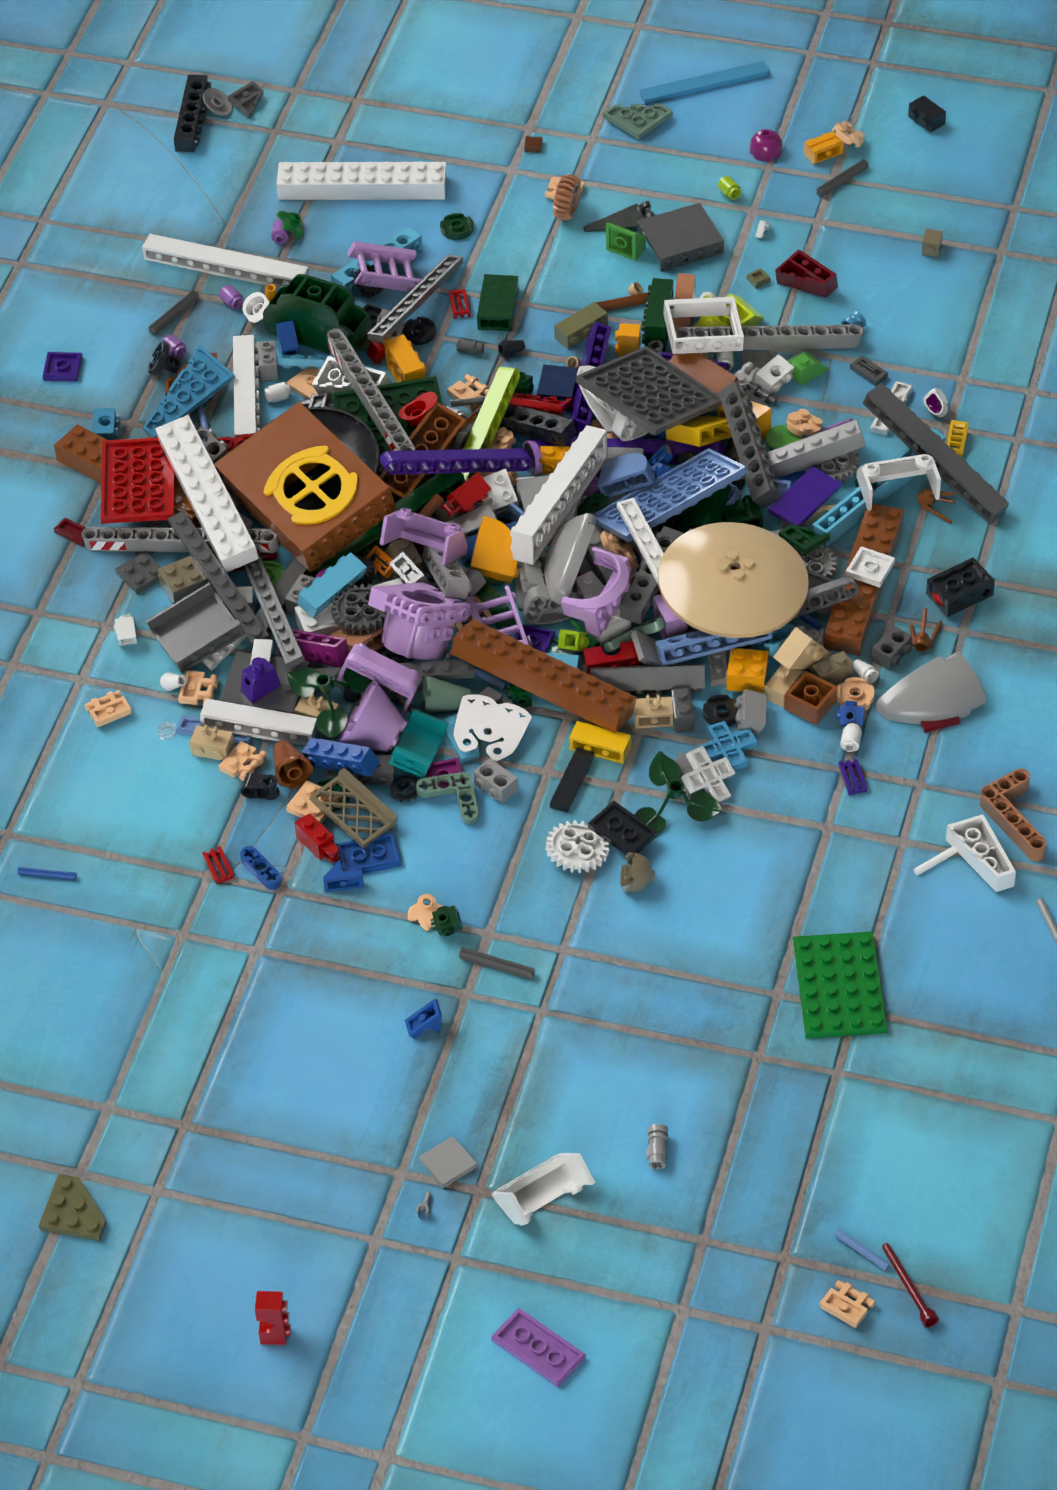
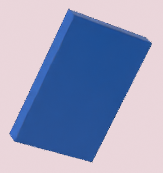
[336,832,402,874]

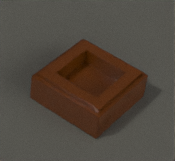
[524,136,543,152]

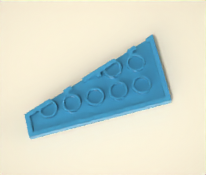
[143,345,235,438]

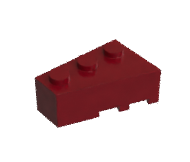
[775,249,838,298]

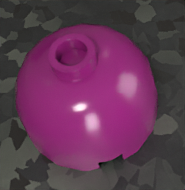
[749,129,783,162]

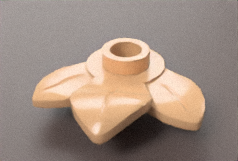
[408,894,442,931]

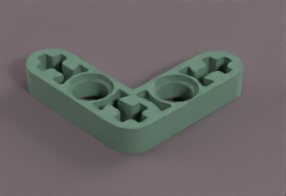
[602,617,667,653]
[416,772,478,825]

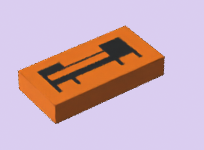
[366,545,394,579]

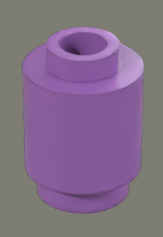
[271,219,289,244]
[219,285,244,309]
[162,334,187,359]

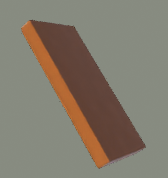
[669,353,738,395]

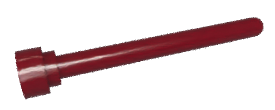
[882,1243,939,1328]

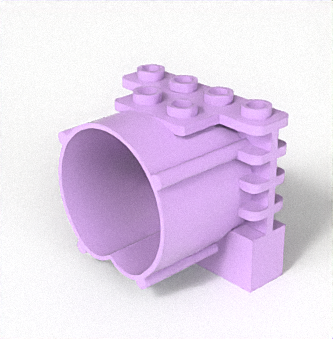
[368,582,470,660]

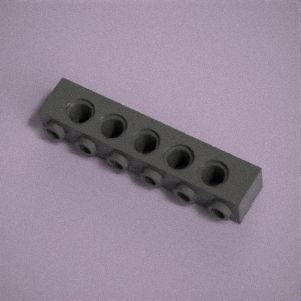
[618,526,684,624]

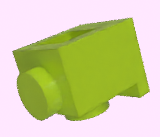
[558,629,589,651]

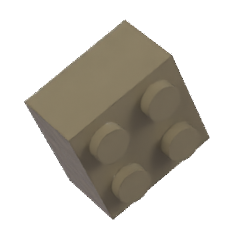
[157,556,207,604]

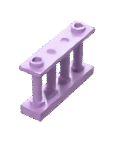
[347,241,422,292]
[466,586,532,647]

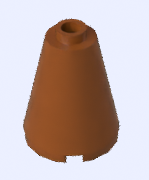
[273,740,313,789]

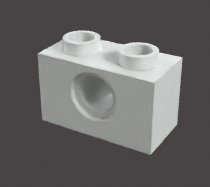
[753,354,794,393]

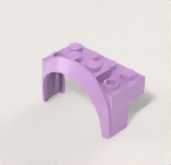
[561,546,633,636]

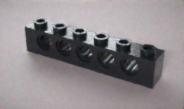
[174,75,211,152]
[475,403,577,446]

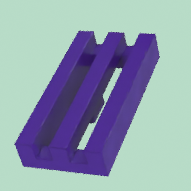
[838,759,867,795]

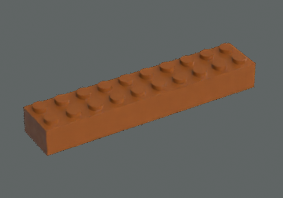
[54,424,201,528]
[824,503,904,656]
[451,619,637,733]

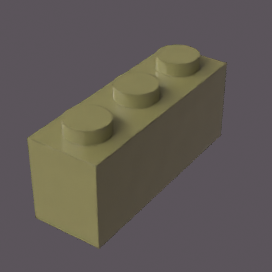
[554,302,608,349]

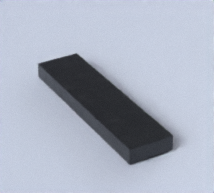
[550,748,595,812]

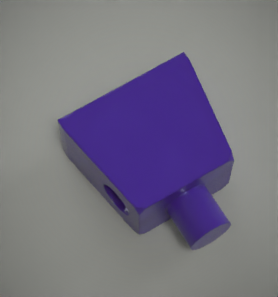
[241,657,281,703]

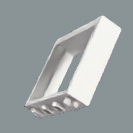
[663,297,744,354]

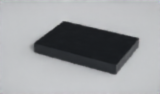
[588,800,658,855]

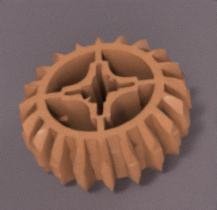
[553,174,581,221]

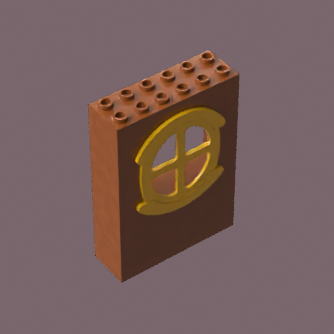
[214,402,397,573]

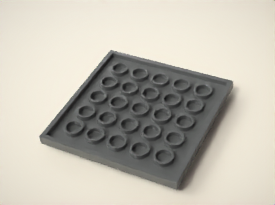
[575,346,722,436]

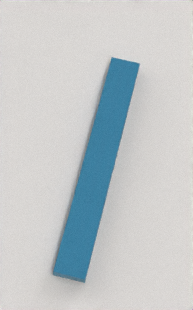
[640,61,769,104]

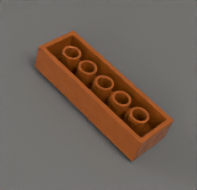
[379,402,466,503]

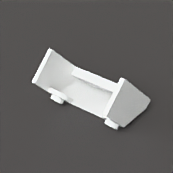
[856,454,941,511]
[492,1153,595,1226]

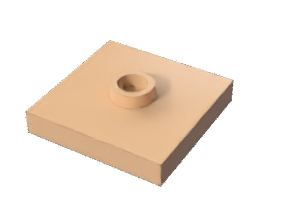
[286,367,320,400]

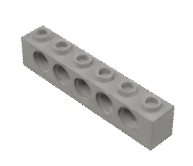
[422,545,472,599]

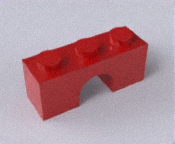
[583,641,643,675]
[255,1291,291,1345]

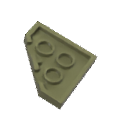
[39,1174,106,1241]

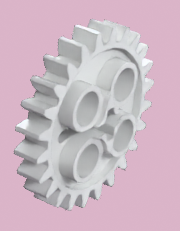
[545,820,609,873]

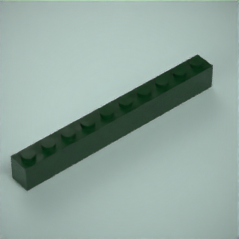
[311,473,466,578]

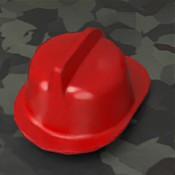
[399,392,438,427]

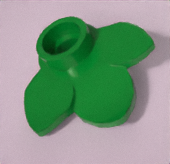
[277,211,304,239]

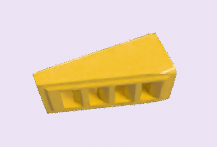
[947,420,969,457]

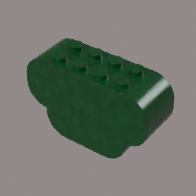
[263,274,372,354]

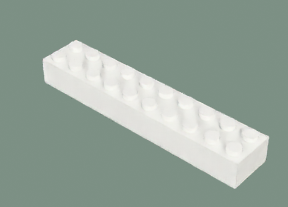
[276,162,447,200]
[155,415,259,573]
[510,425,607,565]

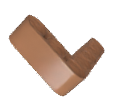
[980,769,1046,862]

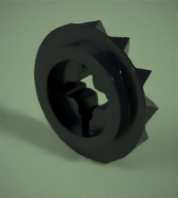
[390,776,418,802]

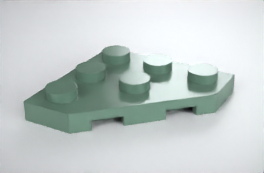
[603,103,673,140]

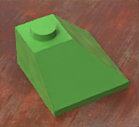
[606,222,646,261]
[786,349,828,386]

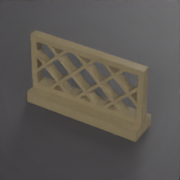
[309,768,398,848]

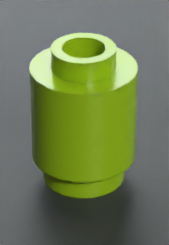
[718,176,741,200]

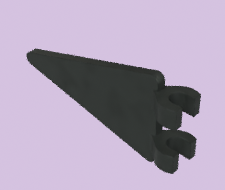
[583,201,655,232]

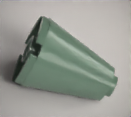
[421,676,473,714]

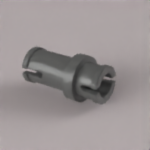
[456,340,485,355]

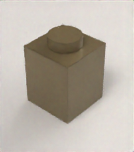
[922,229,943,257]

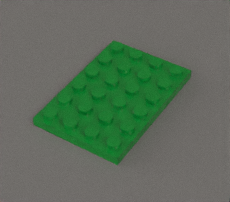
[793,931,887,1039]

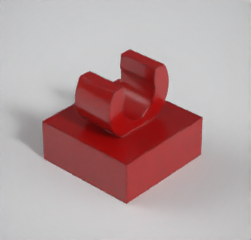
[367,340,386,365]

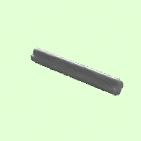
[816,159,869,197]
[148,290,199,335]
[459,947,535,979]

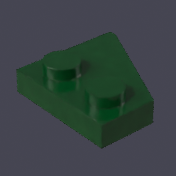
[779,524,830,555]

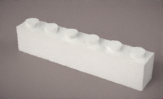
[200,699,317,746]

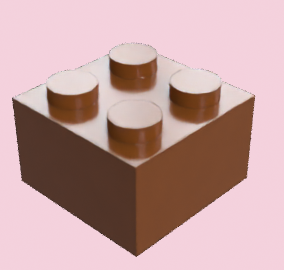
[784,671,838,726]

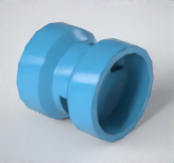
[841,312,866,328]

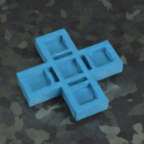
[697,721,758,770]

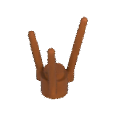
[918,489,956,524]
[910,607,942,652]

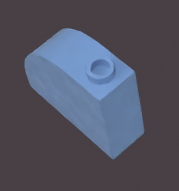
[597,453,655,498]

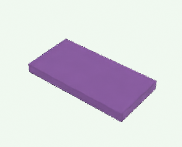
[491,1308,586,1388]

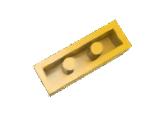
[569,721,631,764]

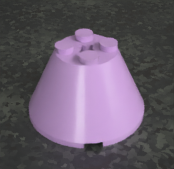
[337,680,407,753]

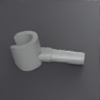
[416,1192,431,1218]

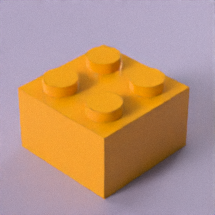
[726,648,769,694]

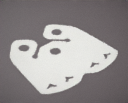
[453,694,532,761]

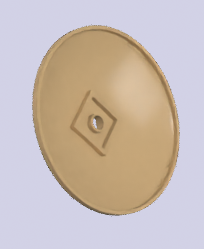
[658,522,809,638]

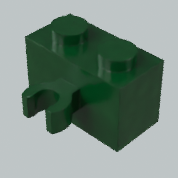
[722,499,763,528]

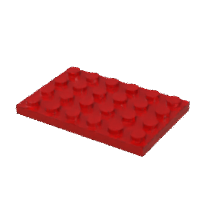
[100,437,175,524]

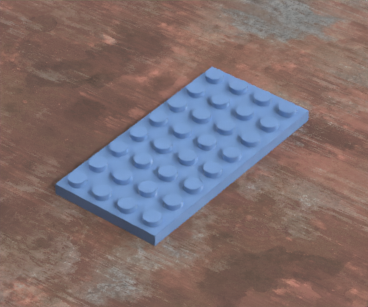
[593,448,748,542]

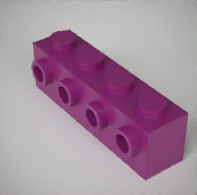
[277,629,349,667]

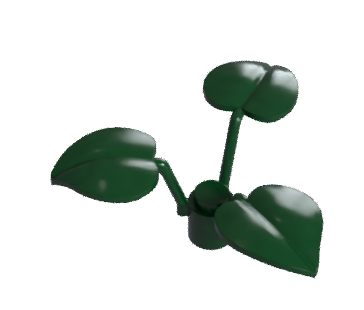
[287,668,373,738]
[635,751,722,835]

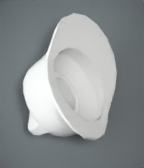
[242,292,270,323]

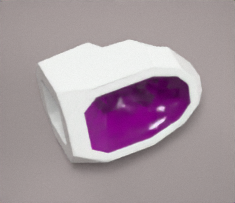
[923,388,948,418]

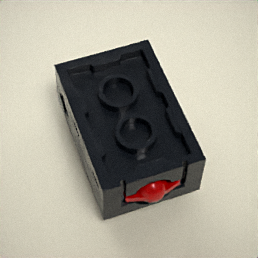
[926,557,995,617]

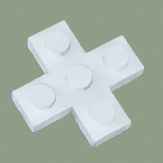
[681,746,736,803]

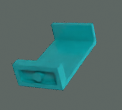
[389,709,449,778]

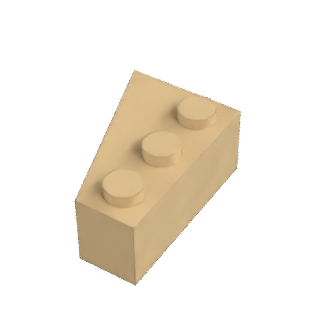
[773,627,833,670]

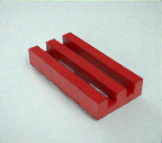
[448,289,471,319]
[202,846,234,884]

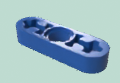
[240,846,282,890]

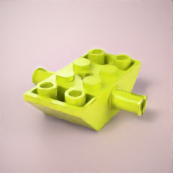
[694,294,764,354]

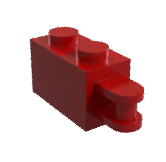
[441,472,492,517]
[294,813,339,863]

